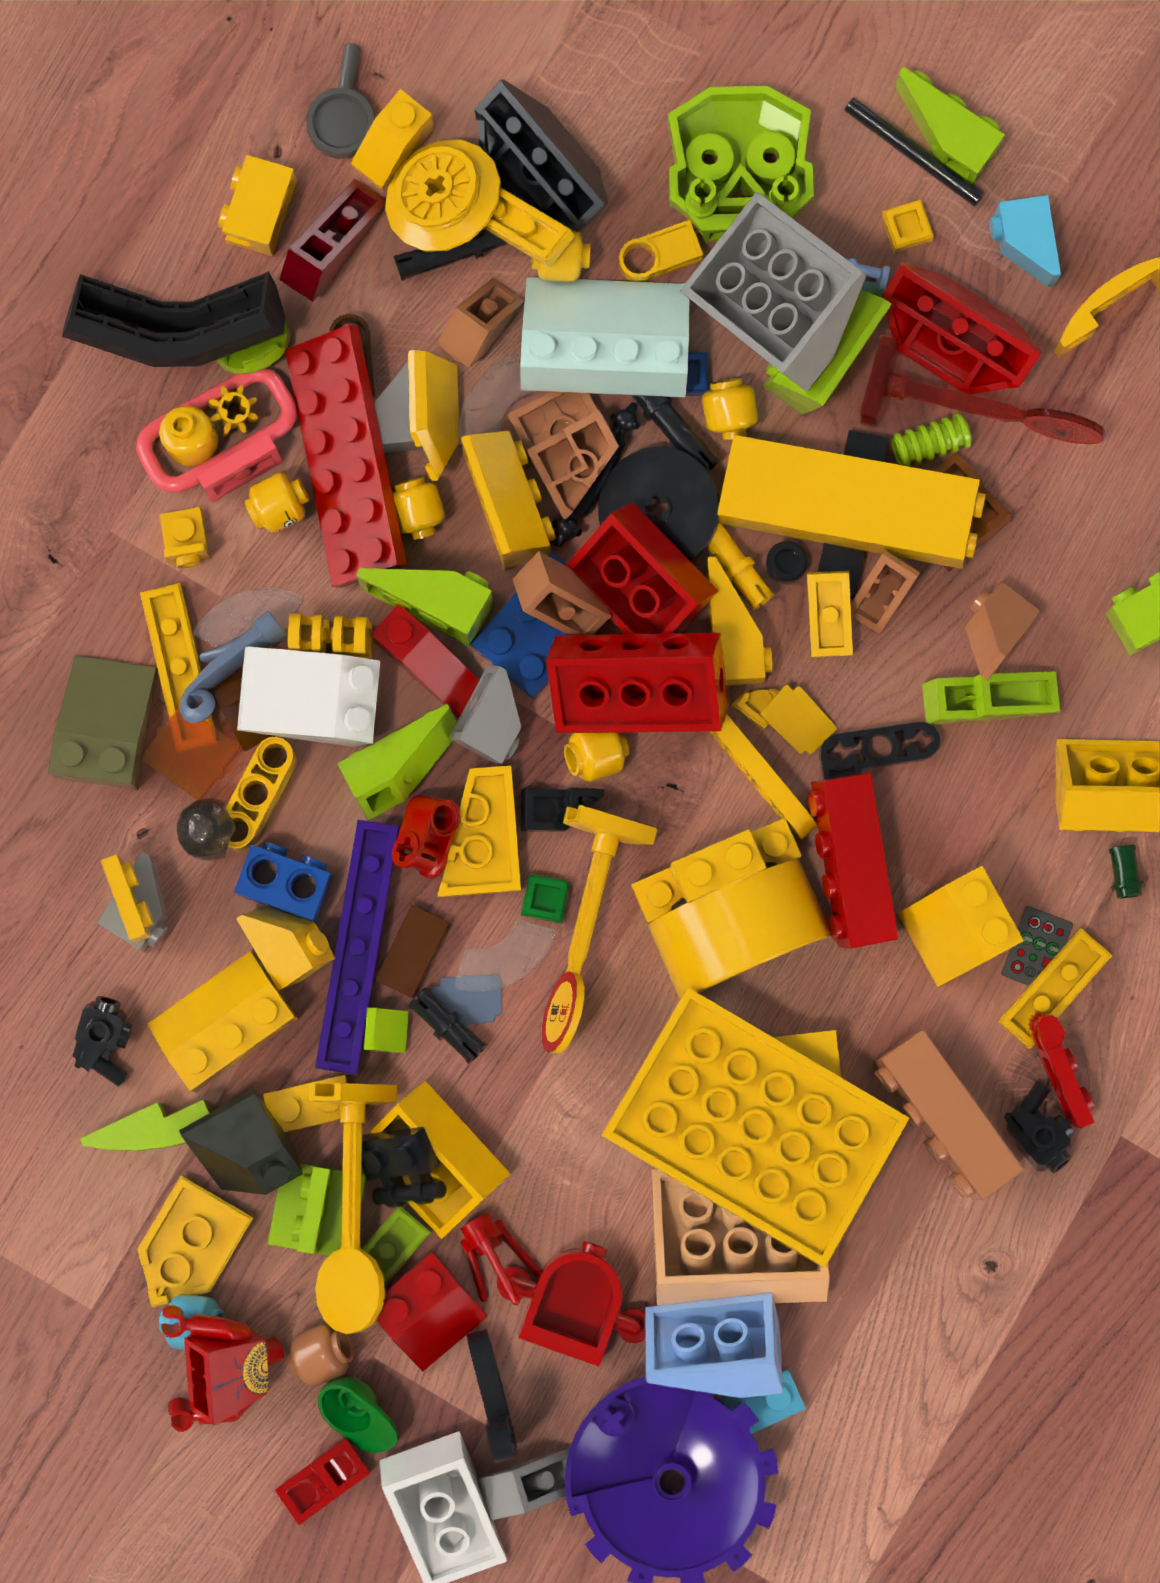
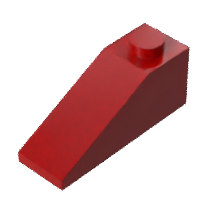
[371,603,479,718]

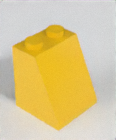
[897,866,1024,987]

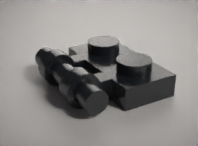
[361,1127,446,1208]

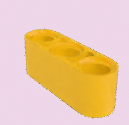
[217,737,297,852]

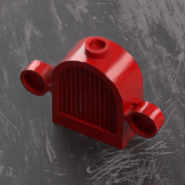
[497,1241,646,1367]

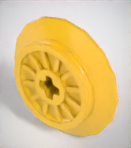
[385,139,501,252]

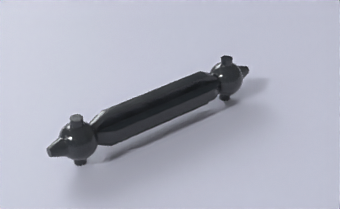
[552,402,640,547]

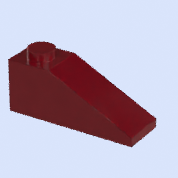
[279,179,386,302]

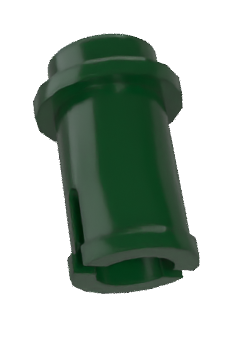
[1109,845,1145,899]

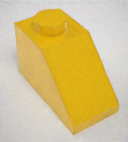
[351,89,434,191]
[236,906,335,991]

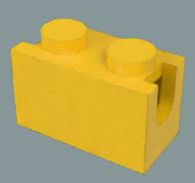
[218,155,297,257]

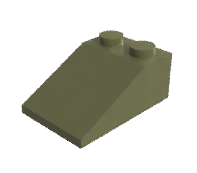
[48,656,157,790]

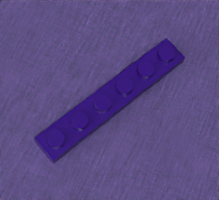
[315,820,400,1075]

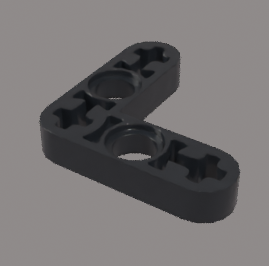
[819,722,940,780]
[466,1329,518,1463]

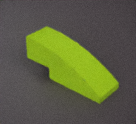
[922,671,1060,724]
[80,1100,213,1151]

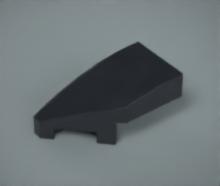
[521,788,604,832]

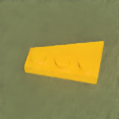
[437,765,521,898]

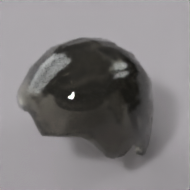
[176,798,236,861]

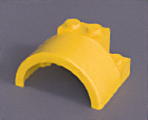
[631,818,831,999]

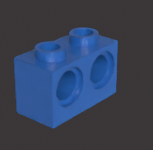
[234,842,333,923]

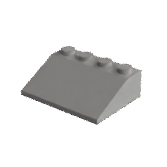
[680,192,867,392]

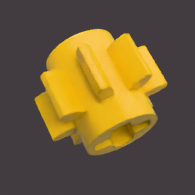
[208,385,258,437]

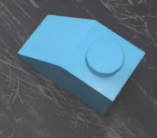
[989,195,1061,287]

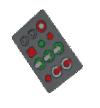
[1001,906,1073,986]

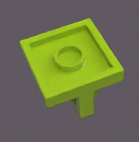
[268,1163,367,1255]

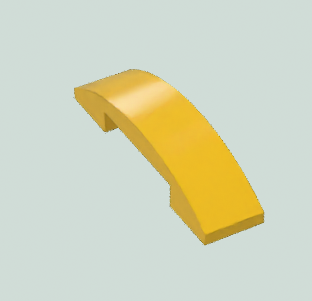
[1054,257,1160,358]

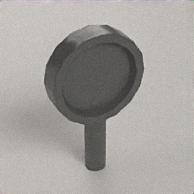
[306,44,375,159]

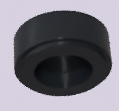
[766,541,808,584]

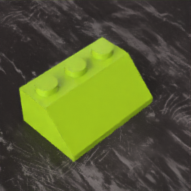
[763,289,892,415]

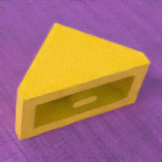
[775,1030,842,1078]

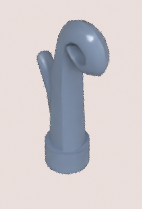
[179,610,288,723]

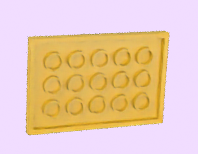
[601,988,910,1268]

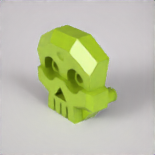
[667,85,814,242]

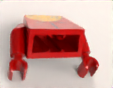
[161,1305,284,1432]

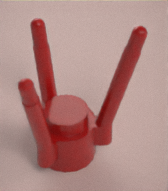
[460,1212,541,1305]

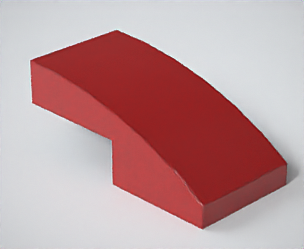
[273,1438,370,1526]

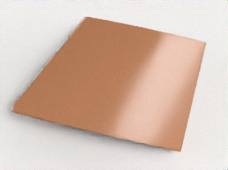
[507,391,619,520]

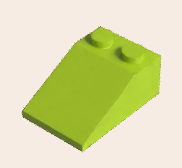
[356,568,494,648]

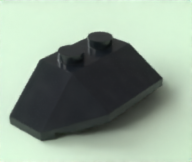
[474,80,608,232]

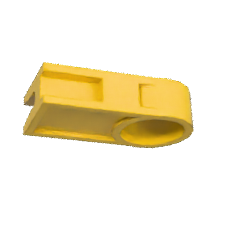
[619,220,703,282]

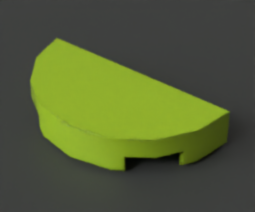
[216,318,291,374]

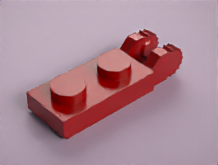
[1028,1012,1095,1129]

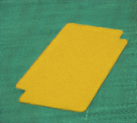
[760,685,837,755]

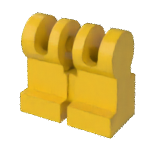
[288,613,374,659]

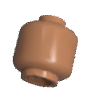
[287,1324,354,1386]

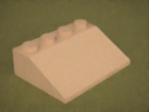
[652,1169,830,1306]

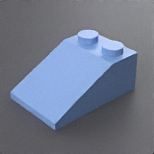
[645,1292,783,1398]

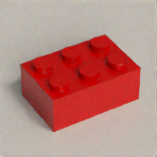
[565,502,719,634]

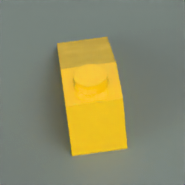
[706,557,772,686]

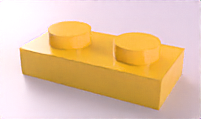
[807,571,853,657]
[101,854,154,943]
[263,1075,348,1133]

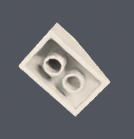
[237,646,380,747]
[379,1431,507,1583]

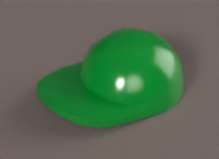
[318,1376,400,1453]

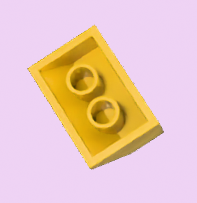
[461,431,556,570]
[1056,739,1160,833]
[147,951,298,1092]
[368,1081,511,1239]

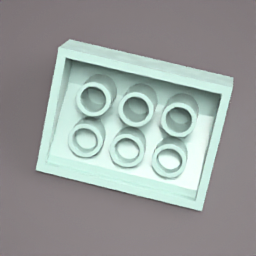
[520,277,689,397]

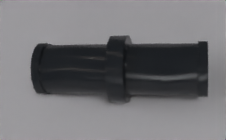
[408,987,487,1064]

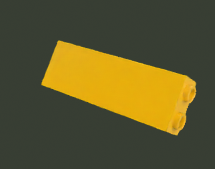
[717,435,986,569]

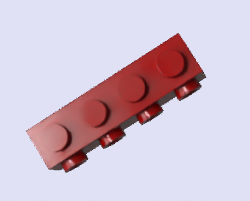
[808,773,899,949]

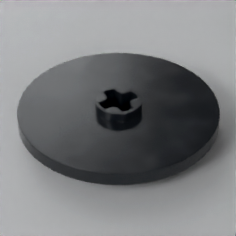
[598,447,720,562]

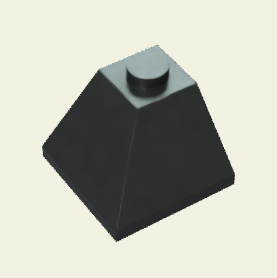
[179,1089,303,1195]

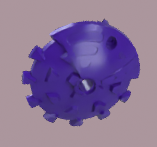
[565,1376,778,1583]

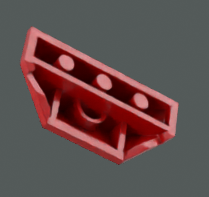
[881,262,1042,395]

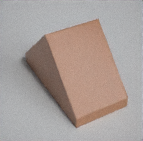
[851,550,920,635]

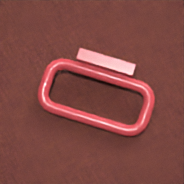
[136,368,297,502]

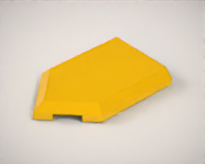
[408,350,459,481]
[137,1175,254,1307]

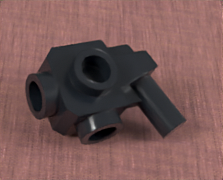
[72,996,132,1087]
[1004,1082,1074,1173]

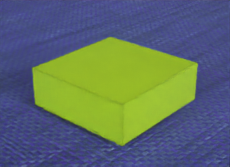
[364,1008,409,1053]

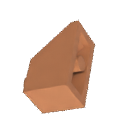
[436,278,525,368]
[512,551,611,635]
[965,581,1041,680]

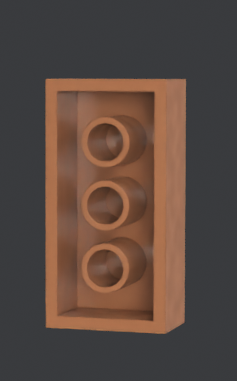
[874,1030,1025,1201]

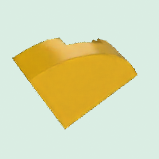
[731,689,779,731]

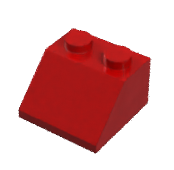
[376,1251,488,1372]

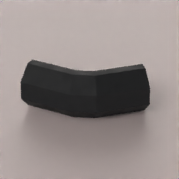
[62,272,285,367]

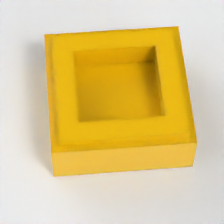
[881,199,934,253]

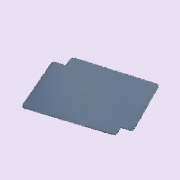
[431,975,502,1025]

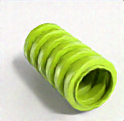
[891,413,972,467]

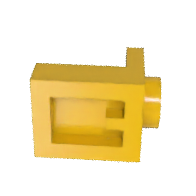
[159,507,210,569]

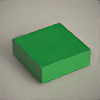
[521,874,570,924]

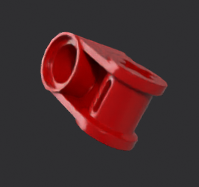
[392,794,460,879]

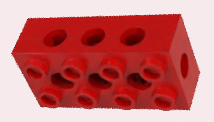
[546,633,729,733]

